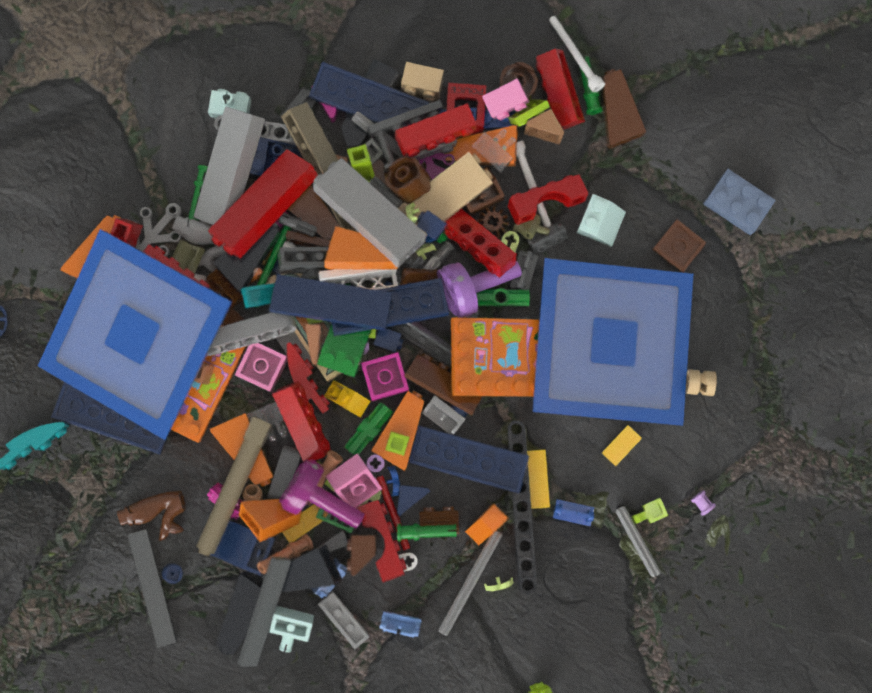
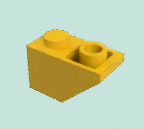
[324,380,370,418]

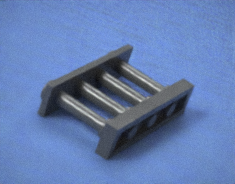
[367,100,457,173]

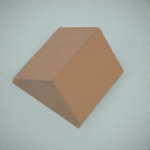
[524,109,564,145]

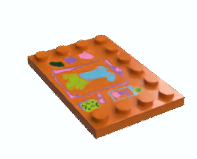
[451,317,539,397]
[171,325,247,443]

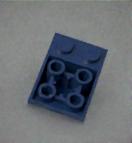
[249,137,302,179]
[210,520,277,576]

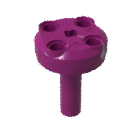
[279,459,365,529]

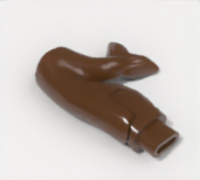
[117,491,186,541]

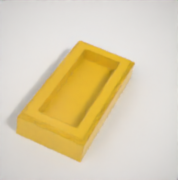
[602,425,642,466]

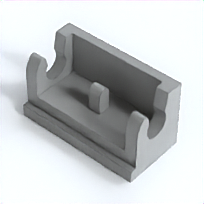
[422,396,465,435]

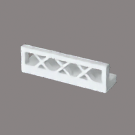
[318,269,398,290]

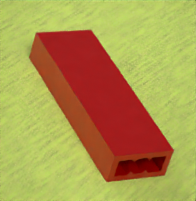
[208,149,318,258]

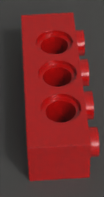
[445,209,517,278]

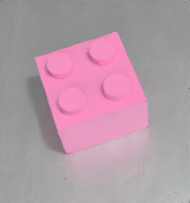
[482,79,530,121]
[235,343,288,393]
[325,454,383,508]

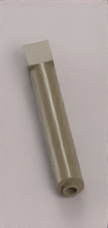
[196,416,273,556]

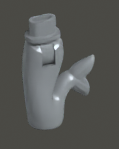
[172,216,226,272]

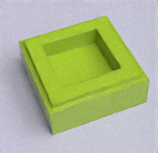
[385,431,410,456]

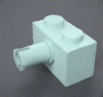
[208,89,251,118]
[270,606,314,652]

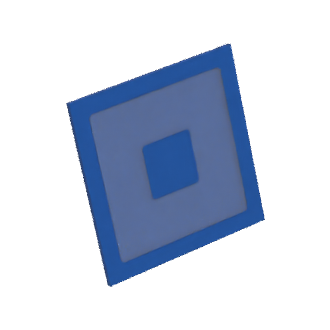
[38,229,232,440]
[532,258,693,426]

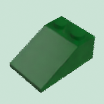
[317,324,371,377]

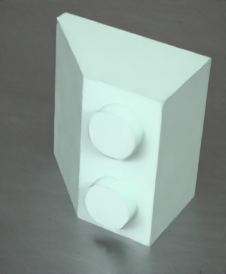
[576,194,626,247]

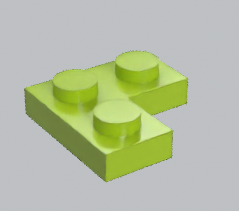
[508,99,550,126]

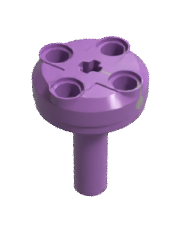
[437,261,522,318]

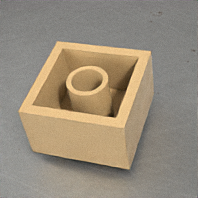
[401,62,444,103]

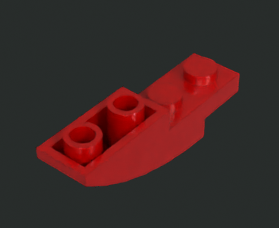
[287,342,330,414]

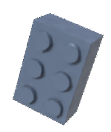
[703,169,776,235]

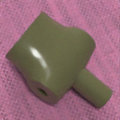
[513,214,550,239]

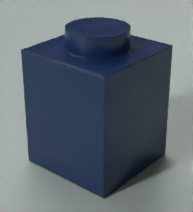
[416,210,448,240]
[373,329,404,353]

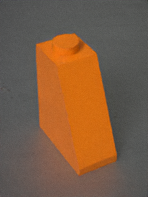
[239,499,302,542]
[465,504,508,545]

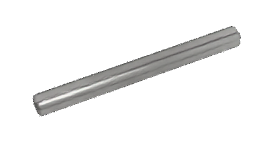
[439,531,502,636]

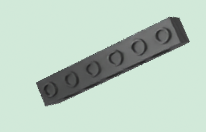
[278,247,334,274]

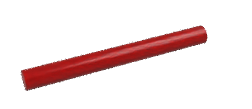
[376,476,410,551]

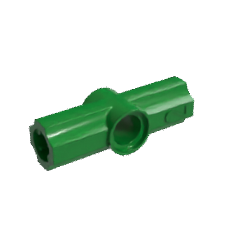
[476,288,530,308]
[344,402,393,455]

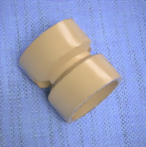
[685,369,717,396]

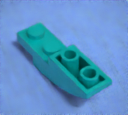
[0,422,70,470]

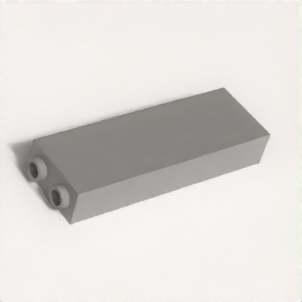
[194,106,265,225]
[314,158,426,267]

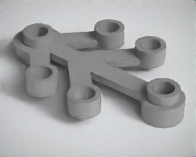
[135,203,182,257]

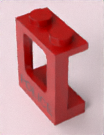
[447,83,486,135]

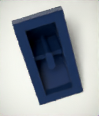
[397,485,430,515]

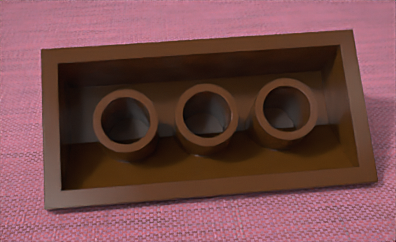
[404,352,483,415]

